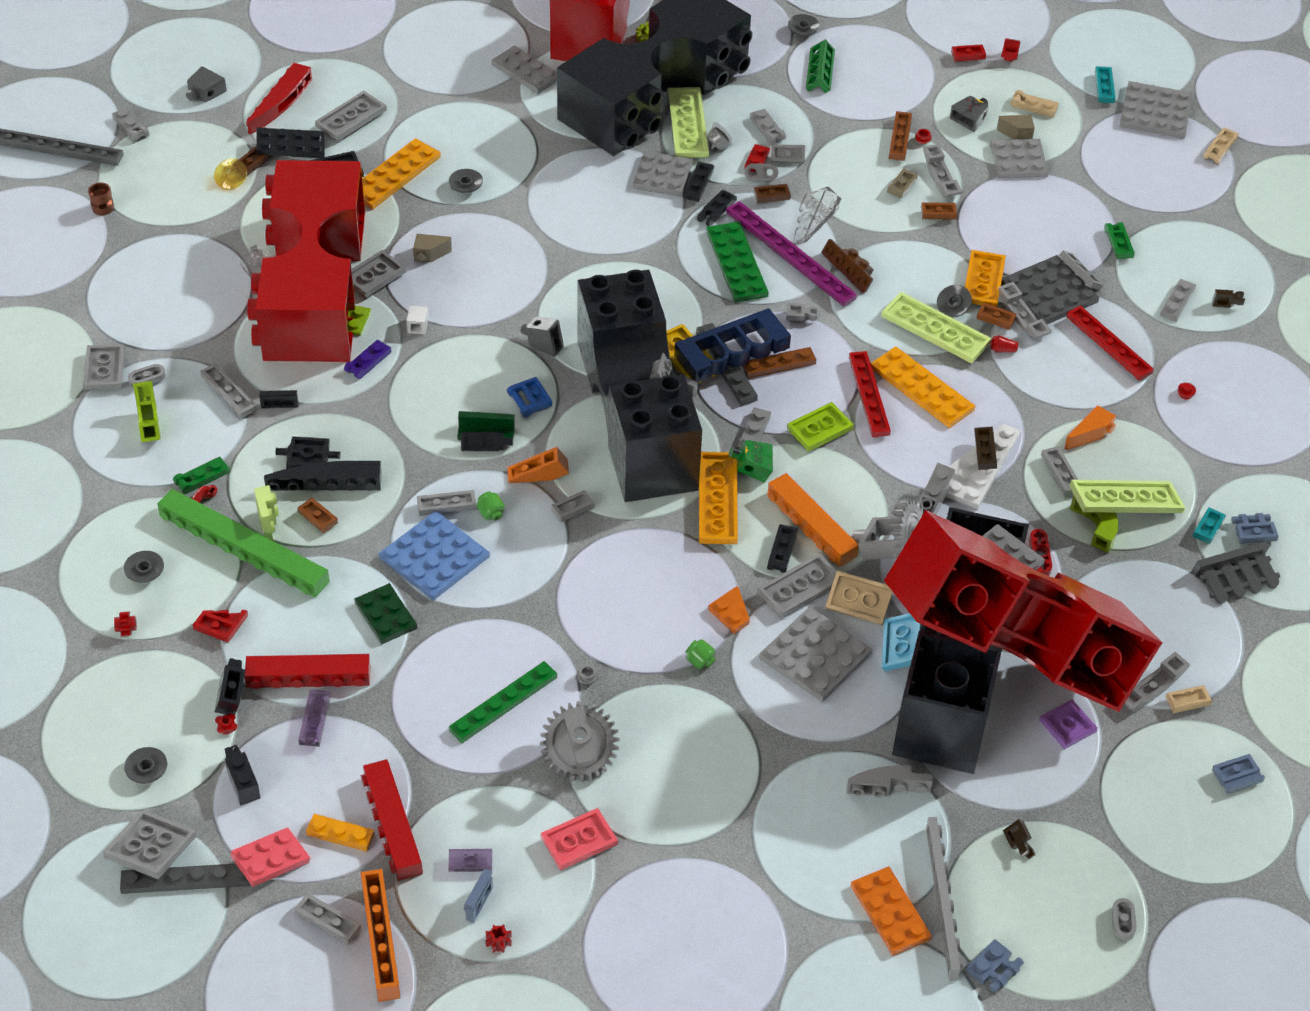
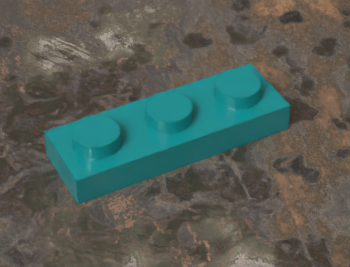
[1095,66,1115,103]

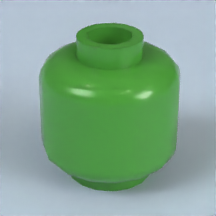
[476,491,505,521]
[685,639,716,669]

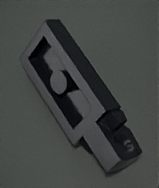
[461,432,513,451]

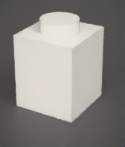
[407,305,428,335]

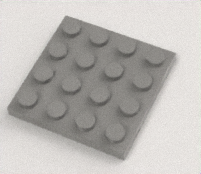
[1119,81,1193,139]
[759,606,873,702]

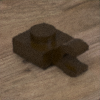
[1212,289,1245,308]
[1003,819,1036,859]

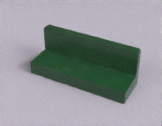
[457,411,515,440]

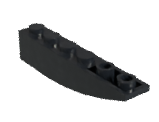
[264,461,382,491]

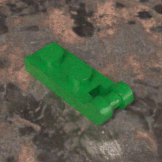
[1104,222,1135,259]
[173,456,230,494]

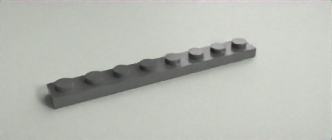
[0,128,124,166]

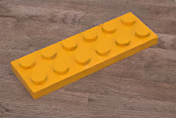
[362,138,441,210]
[871,346,975,428]
[699,451,738,545]

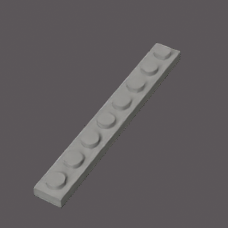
[926,817,963,981]

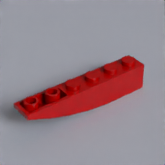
[246,62,312,134]

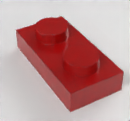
[951,44,986,62]
[744,144,771,173]

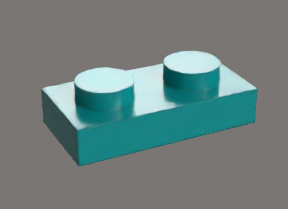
[1192,507,1226,544]

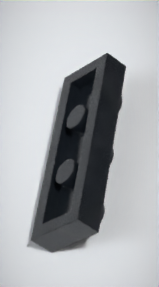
[683,161,715,202]

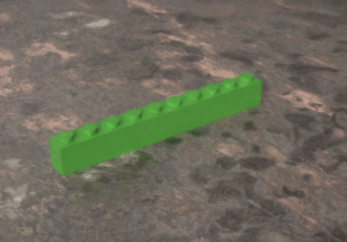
[157,489,330,598]

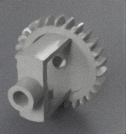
[852,499,923,560]
[540,701,620,782]

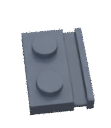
[1212,754,1265,794]
[464,869,493,923]

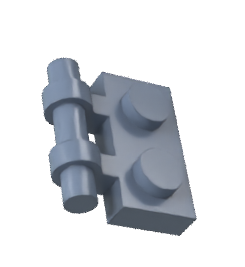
[1231,513,1279,544]
[966,939,1024,992]

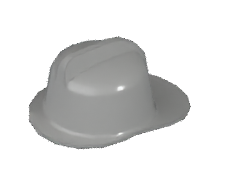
[707,122,732,150]

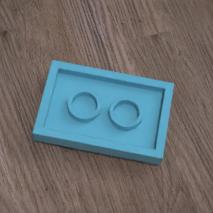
[881,613,922,672]

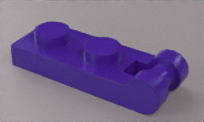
[344,339,392,379]

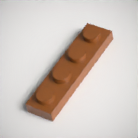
[888,111,912,161]
[742,347,816,379]

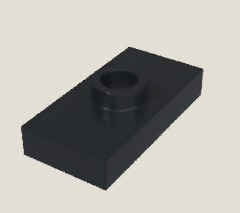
[259,390,299,408]

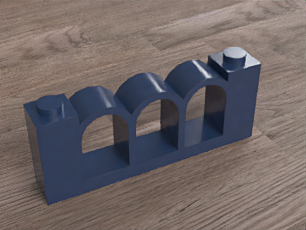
[674,308,791,383]

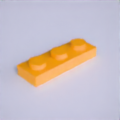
[306,814,375,852]

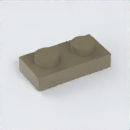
[887,168,918,198]

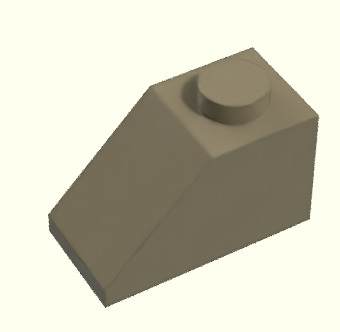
[997,115,1035,139]
[413,234,452,262]

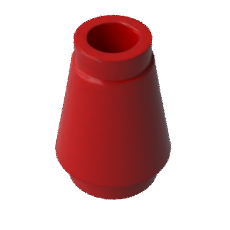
[990,335,1018,353]

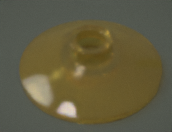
[214,158,247,190]

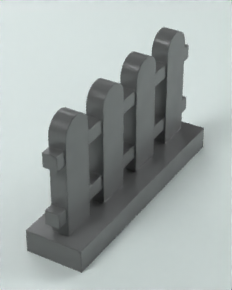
[1192,541,1281,604]

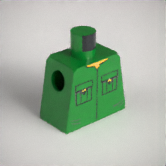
[729,440,773,483]

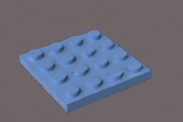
[379,511,490,601]

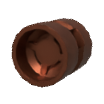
[88,182,114,215]

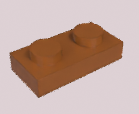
[921,202,957,220]
[976,302,1017,330]
[297,498,338,534]

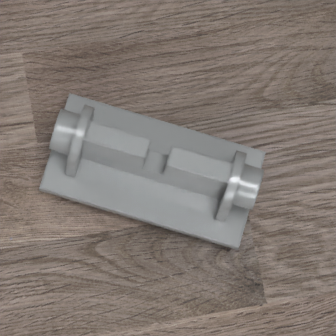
[649,353,672,379]

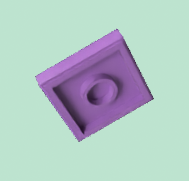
[1039,699,1098,750]

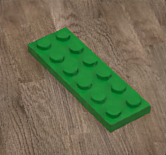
[706,222,769,303]

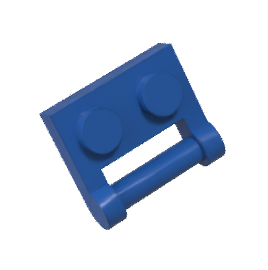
[507,377,552,418]

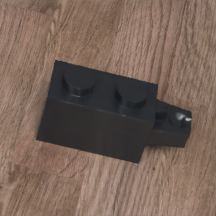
[214,658,246,715]
[225,745,261,805]

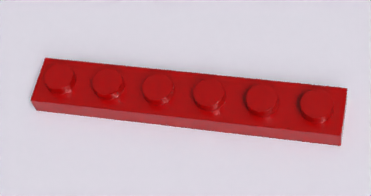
[1066,305,1154,381]
[849,351,891,437]

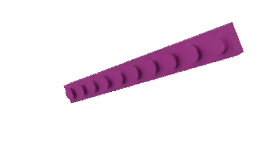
[726,201,857,307]

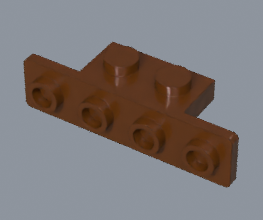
[821,239,874,293]

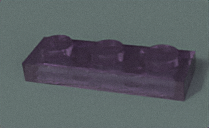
[298,689,331,747]

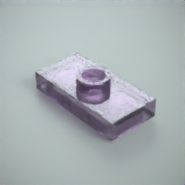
[448,849,493,872]

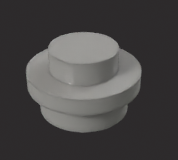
[577,665,597,685]

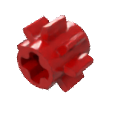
[114,611,137,636]
[485,924,512,953]

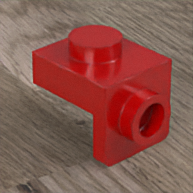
[1001,38,1021,61]

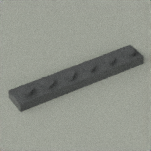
[696,323,758,405]
[120,863,251,894]

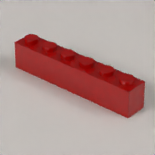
[244,654,371,689]
[360,759,423,881]

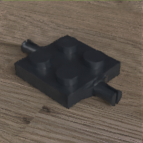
[275,436,341,469]

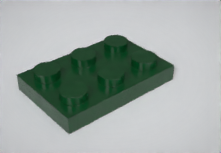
[354,583,417,645]

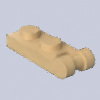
[1011,90,1059,118]
[1203,128,1239,164]

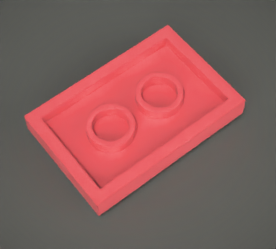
[541,808,618,871]
[231,827,310,887]

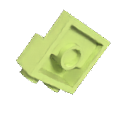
[254,485,279,541]

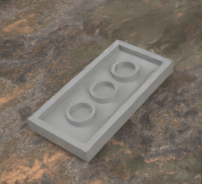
[492,45,557,94]
[315,91,387,141]
[758,553,837,618]

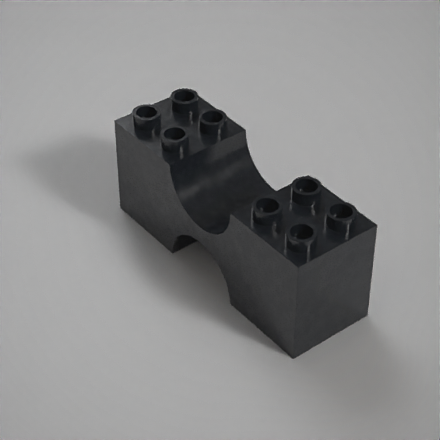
[557,0,753,156]
[577,269,702,502]
[892,507,1029,774]

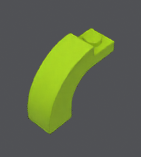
[133,381,161,443]
[1070,496,1118,553]

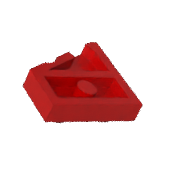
[193,610,248,643]

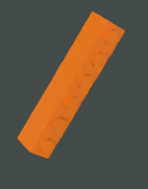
[767,473,859,568]
[360,869,401,1002]

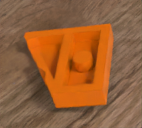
[708,586,750,634]

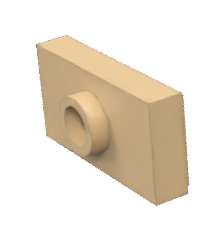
[1165,685,1212,713]

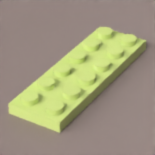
[668,87,709,158]
[881,292,992,364]
[1069,480,1185,513]

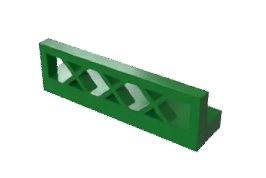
[806,39,835,93]

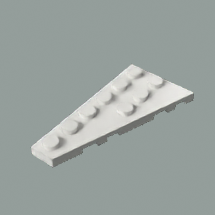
[926,424,1021,510]

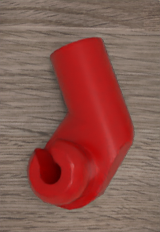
[191,485,217,503]

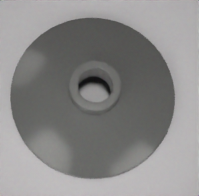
[788,14,820,36]
[449,169,483,193]
[937,285,972,317]
[124,551,164,583]
[124,747,168,784]

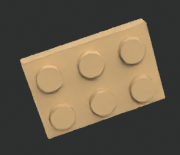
[825,571,893,626]

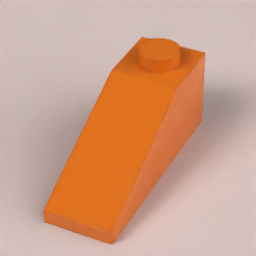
[1064,405,1116,450]
[507,447,569,483]

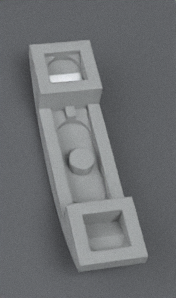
[923,144,962,197]
[998,282,1052,339]
[1124,652,1190,711]

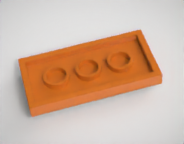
[850,866,932,956]

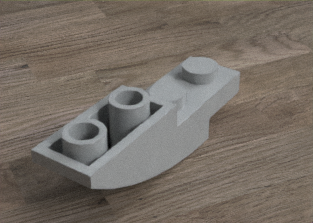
[917,462,955,514]
[846,765,933,797]

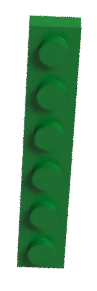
[449,661,557,744]

